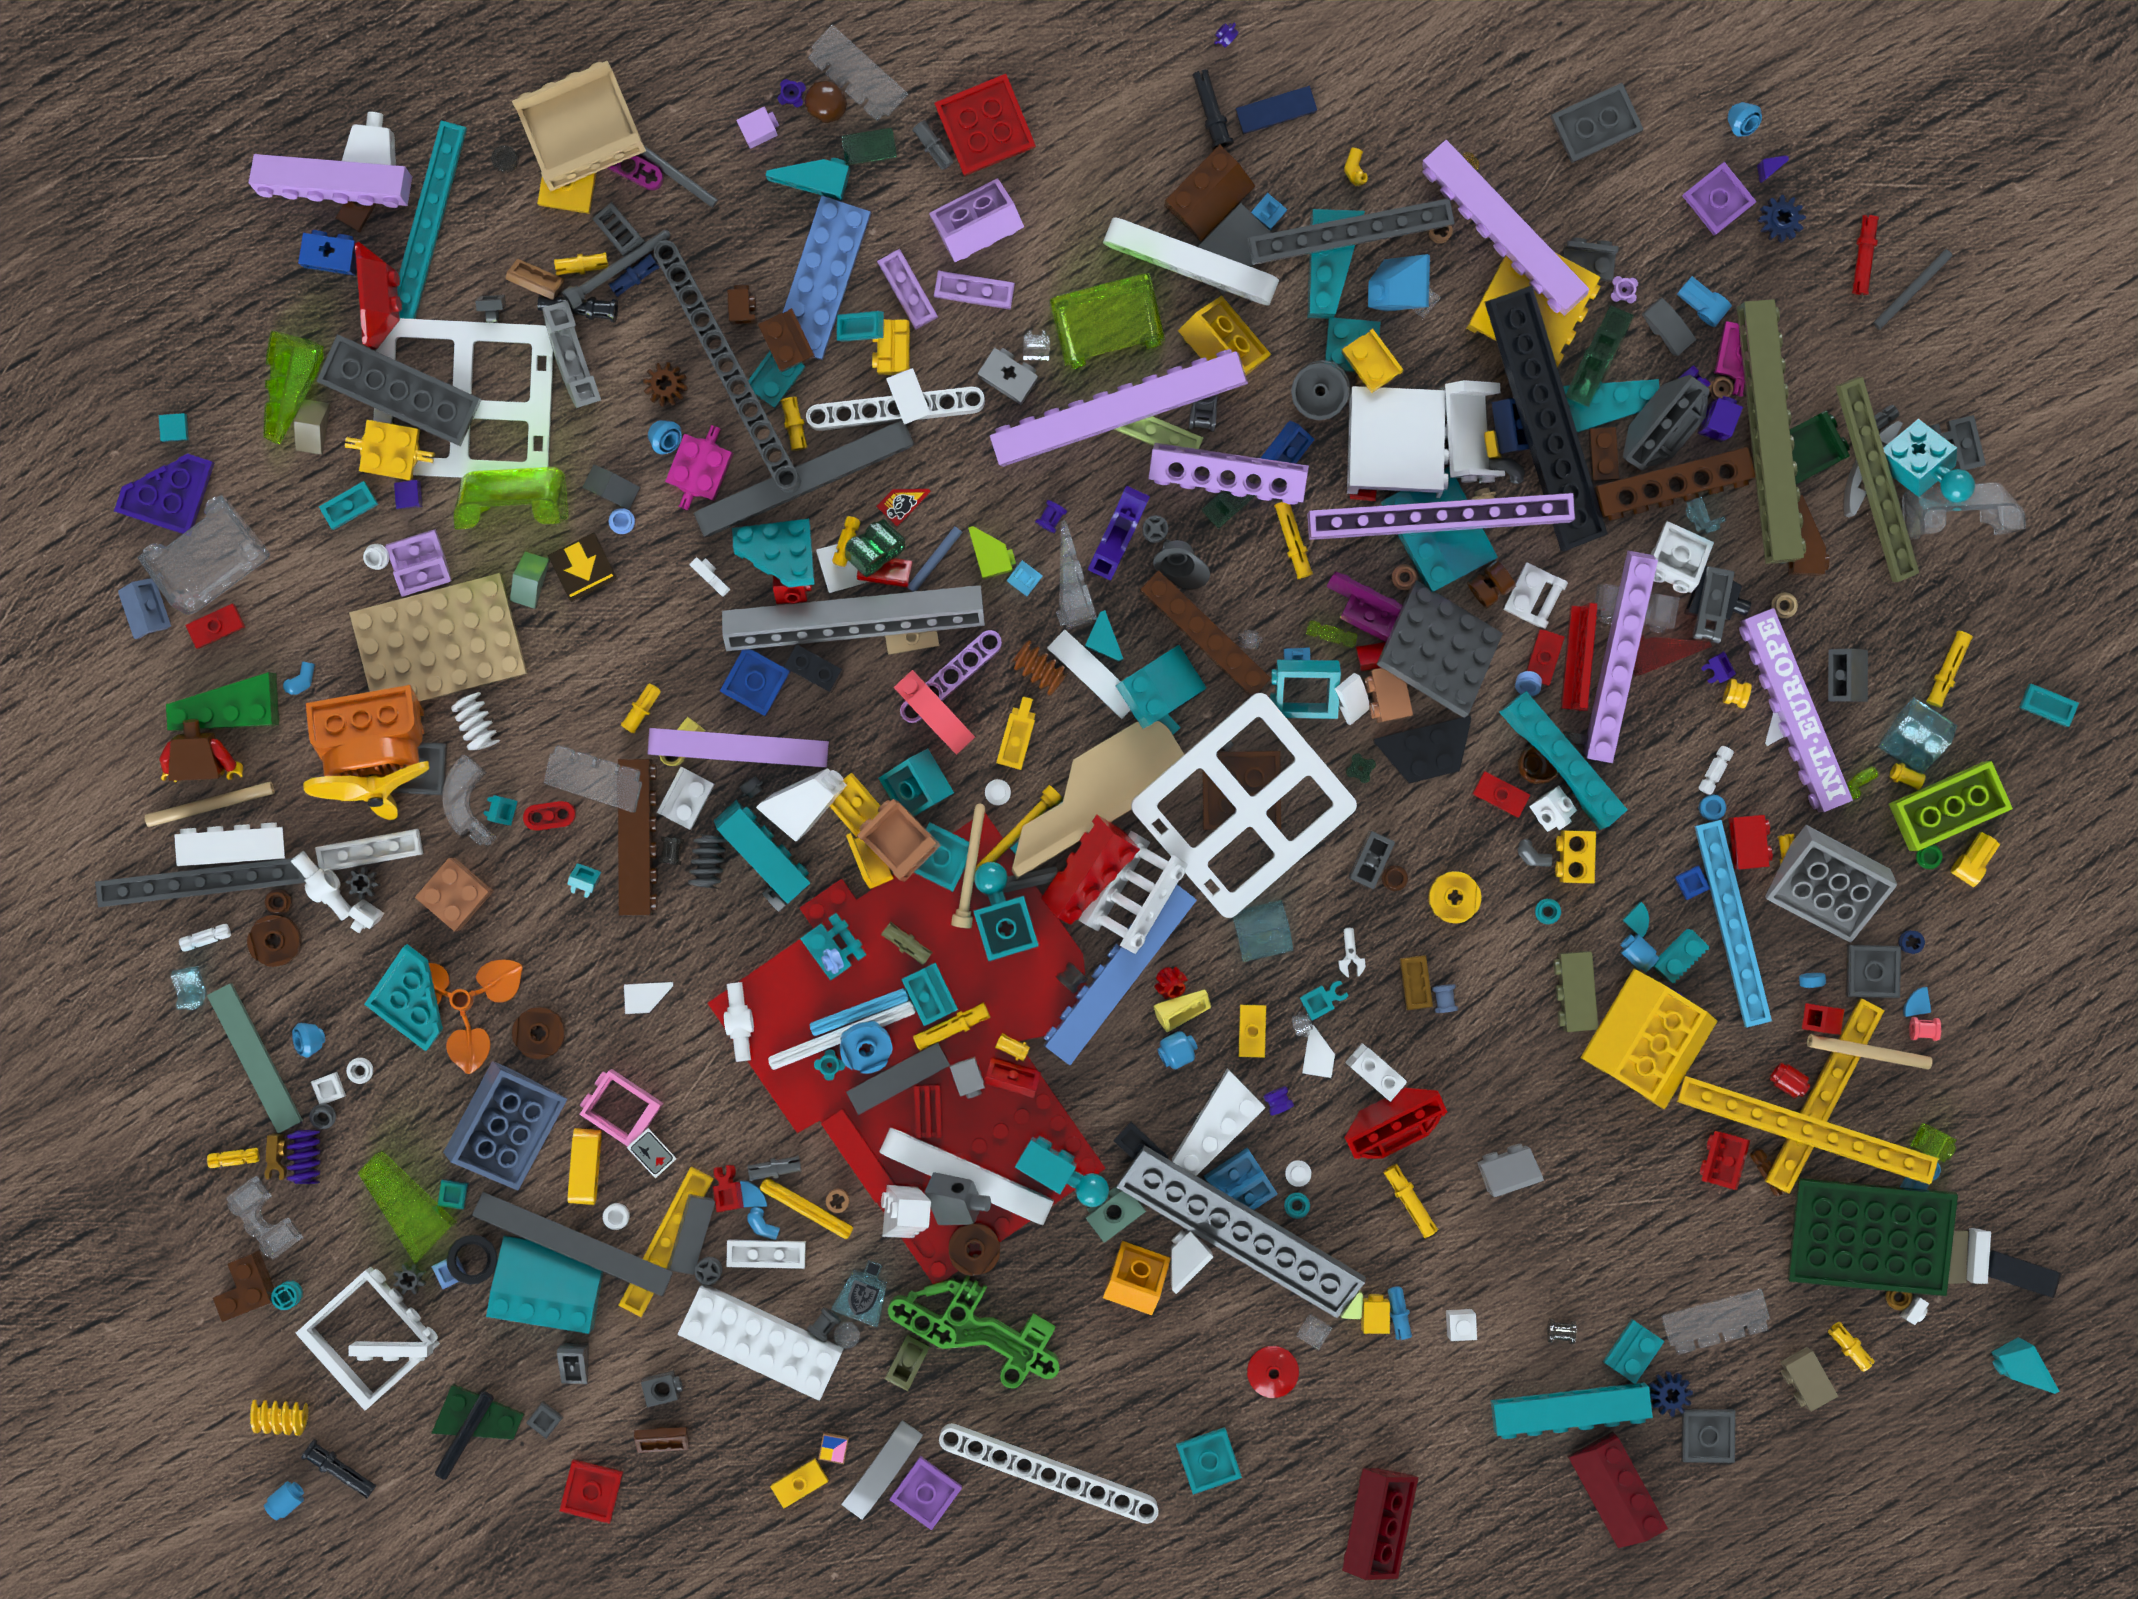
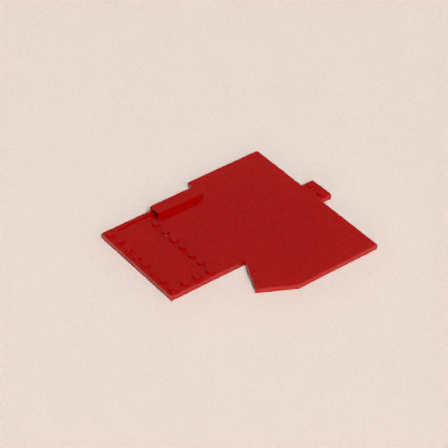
[707,813,1106,1284]

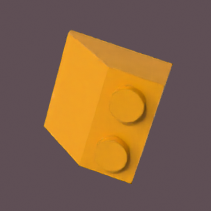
[1103,1241,1171,1315]

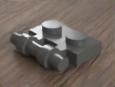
[1929,415,1986,471]

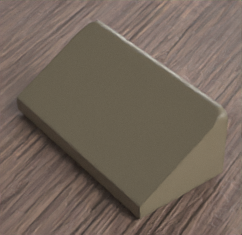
[1948,1230,1968,1284]

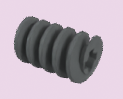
[688,834,727,889]

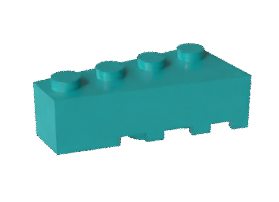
[1307,209,1365,319]
[714,799,810,904]

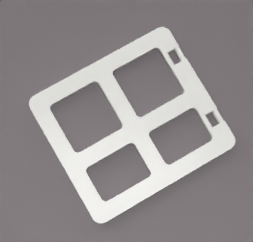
[373,318,554,481]
[1131,693,1357,918]

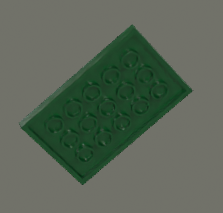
[1787,1178,1958,1296]

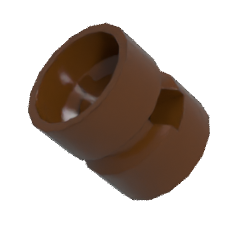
[1467,560,1516,609]

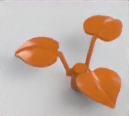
[429,960,523,1074]

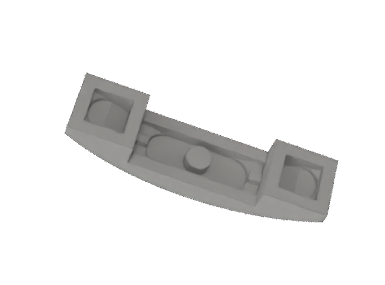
[542,300,601,408]
[1844,421,1903,518]
[841,1420,923,1520]

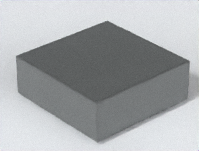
[526,1401,563,1439]

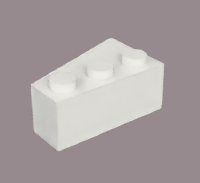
[881,1185,931,1238]

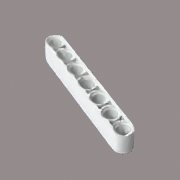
[1103,218,1279,305]
[806,387,985,431]
[879,1128,1054,1225]

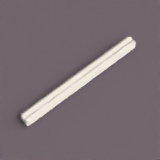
[768,1001,915,1070]

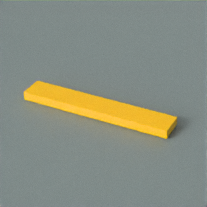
[618,1166,714,1317]

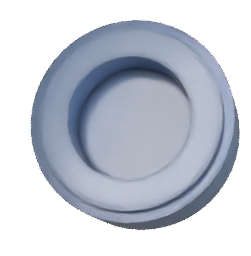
[1515,671,1542,696]

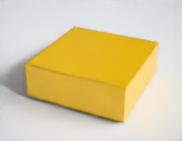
[1484,430,1502,459]

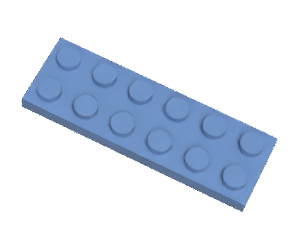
[783,196,871,360]

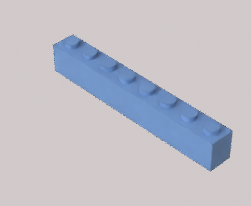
[1043,885,1197,1065]

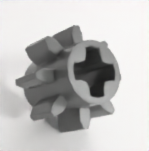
[346,867,381,900]
[394,1262,426,1295]

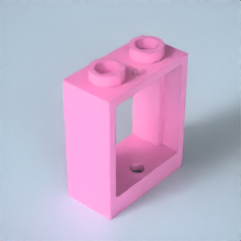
[580,1069,664,1146]

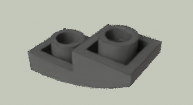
[1642,298,1696,356]

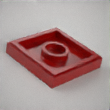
[559,1459,623,1524]

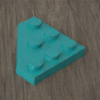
[732,519,815,587]
[364,944,443,1051]

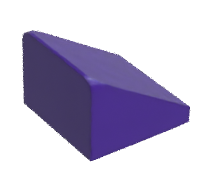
[1757,155,1789,183]
[394,480,423,509]

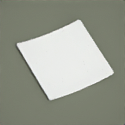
[816,537,868,593]

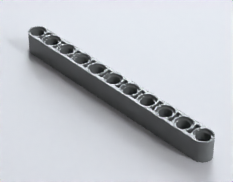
[654,240,801,494]

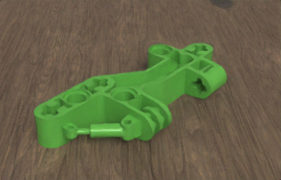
[888,1275,1059,1388]

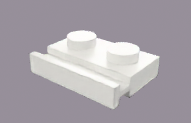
[657,767,715,830]

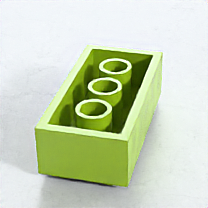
[1889,761,2013,851]

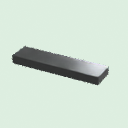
[846,1042,950,1115]

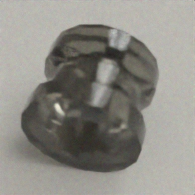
[1055,962,1088,994]

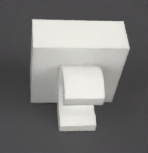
[348,899,384,933]

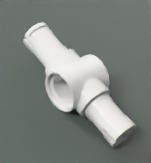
[291,851,352,921]
[724,982,754,1062]

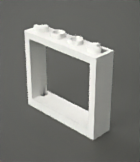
[296,1267,440,1410]

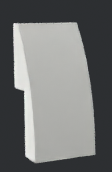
[1335,673,1369,725]

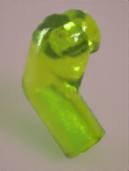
[1847,766,1878,799]

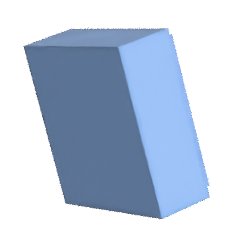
[431,1256,466,1289]

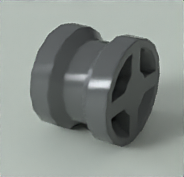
[1142,515,1169,543]
[695,1256,723,1285]

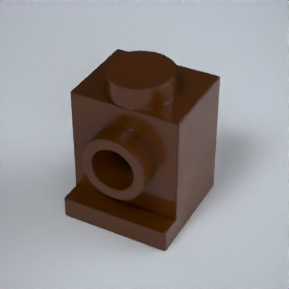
[727,285,757,325]

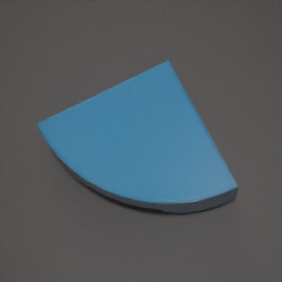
[1903,987,1931,1017]
[740,1180,768,1207]

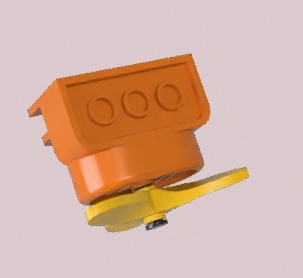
[303,685,429,820]

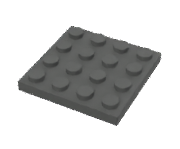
[1377,580,1503,718]

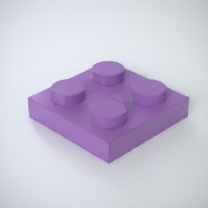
[1682,162,1756,236]
[889,1456,962,1530]

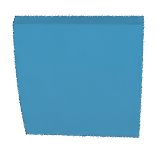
[1204,1148,1278,1210]

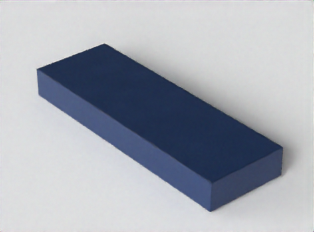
[1235,85,1317,135]

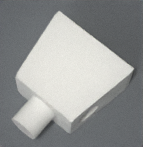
[342,112,396,166]

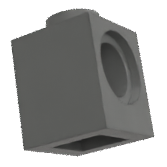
[641,1370,683,1408]

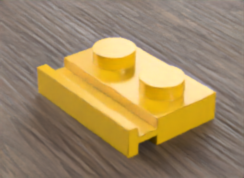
[1341,329,1403,393]
[830,773,880,837]

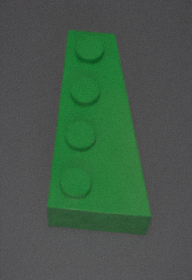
[166,672,279,731]

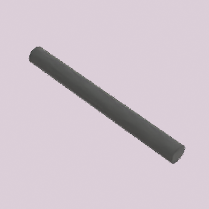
[639,146,718,208]
[1873,249,1953,330]

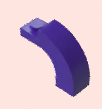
[1088,486,1150,581]

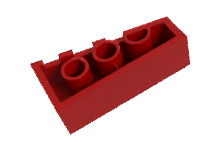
[1041,814,1140,925]

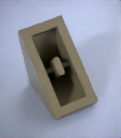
[294,399,331,455]

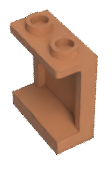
[857,799,941,882]

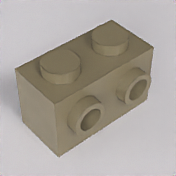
[1780,1347,1839,1412]

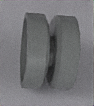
[1291,360,1351,420]

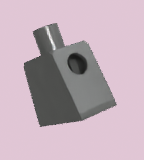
[924,1172,991,1225]

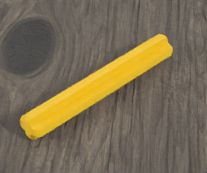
[760,1178,853,1239]

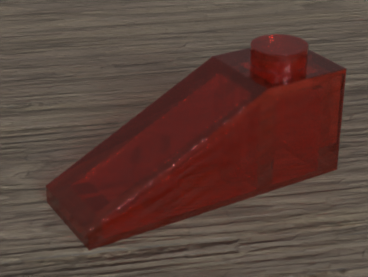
[1633,635,1712,677]

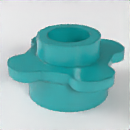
[814,1049,845,1081]

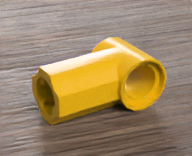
[1951,832,2000,887]

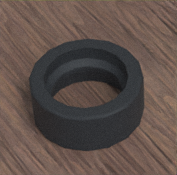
[446,1235,497,1285]

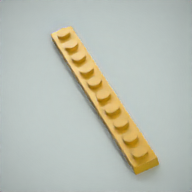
[1677,1076,1939,1184]

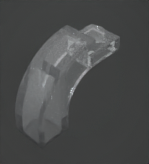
[443,755,497,846]

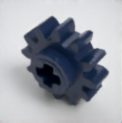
[1757,195,1806,243]

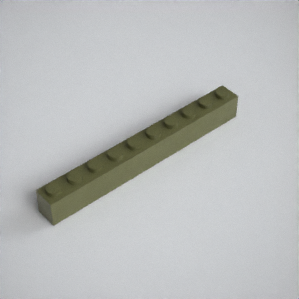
[1736,299,1806,564]

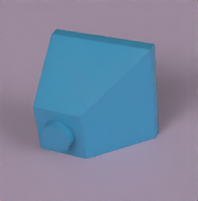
[1368,254,1430,312]

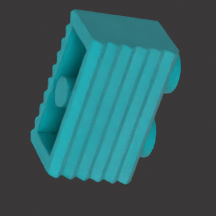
[1652,929,1709,983]

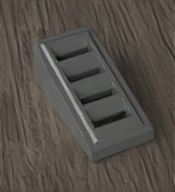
[592,202,645,256]

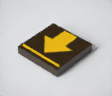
[548,532,618,602]

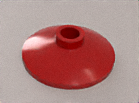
[1247,1346,1299,1398]

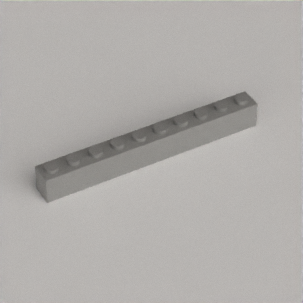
[722,585,985,651]

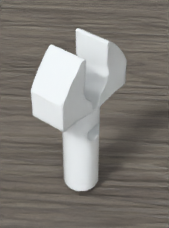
[1338,927,1366,977]

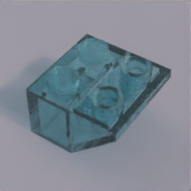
[1878,698,1957,774]

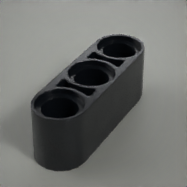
[1988,1249,2062,1298]

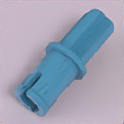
[1388,1286,1412,1340]

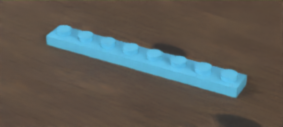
[1694,820,1772,1027]

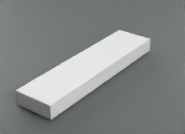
[315,829,423,871]

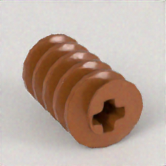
[1011,640,1068,696]

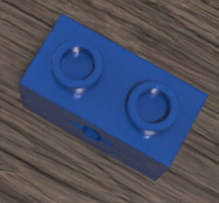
[298,230,357,276]

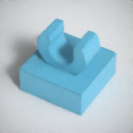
[1007,560,1043,597]

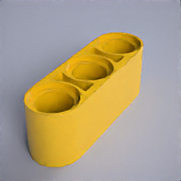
[568,1128,602,1205]

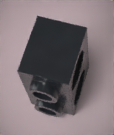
[784,644,844,693]

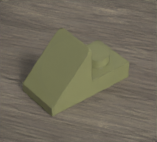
[885,1335,930,1391]

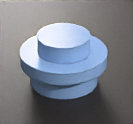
[609,508,635,534]

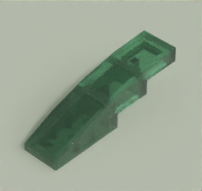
[1566,305,1634,407]

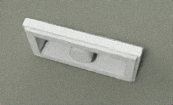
[1967,1228,1991,1284]

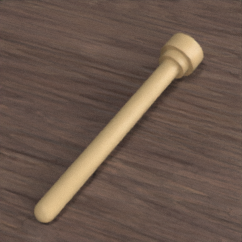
[951,803,985,928]

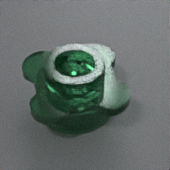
[1346,753,1376,783]

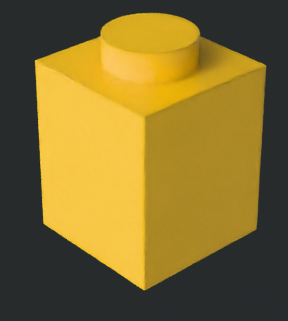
[1361,1294,1390,1334]

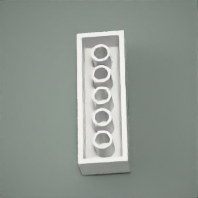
[678,1284,844,1401]

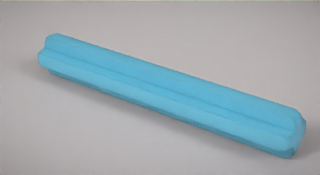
[810,988,909,1036]

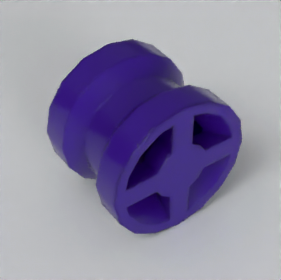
[1263,1086,1294,1116]

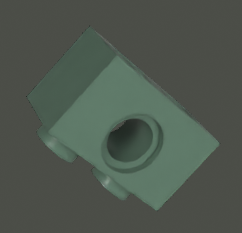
[1085,1186,1146,1243]

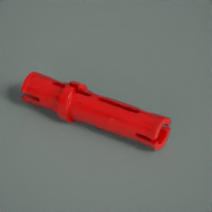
[1852,215,1879,295]

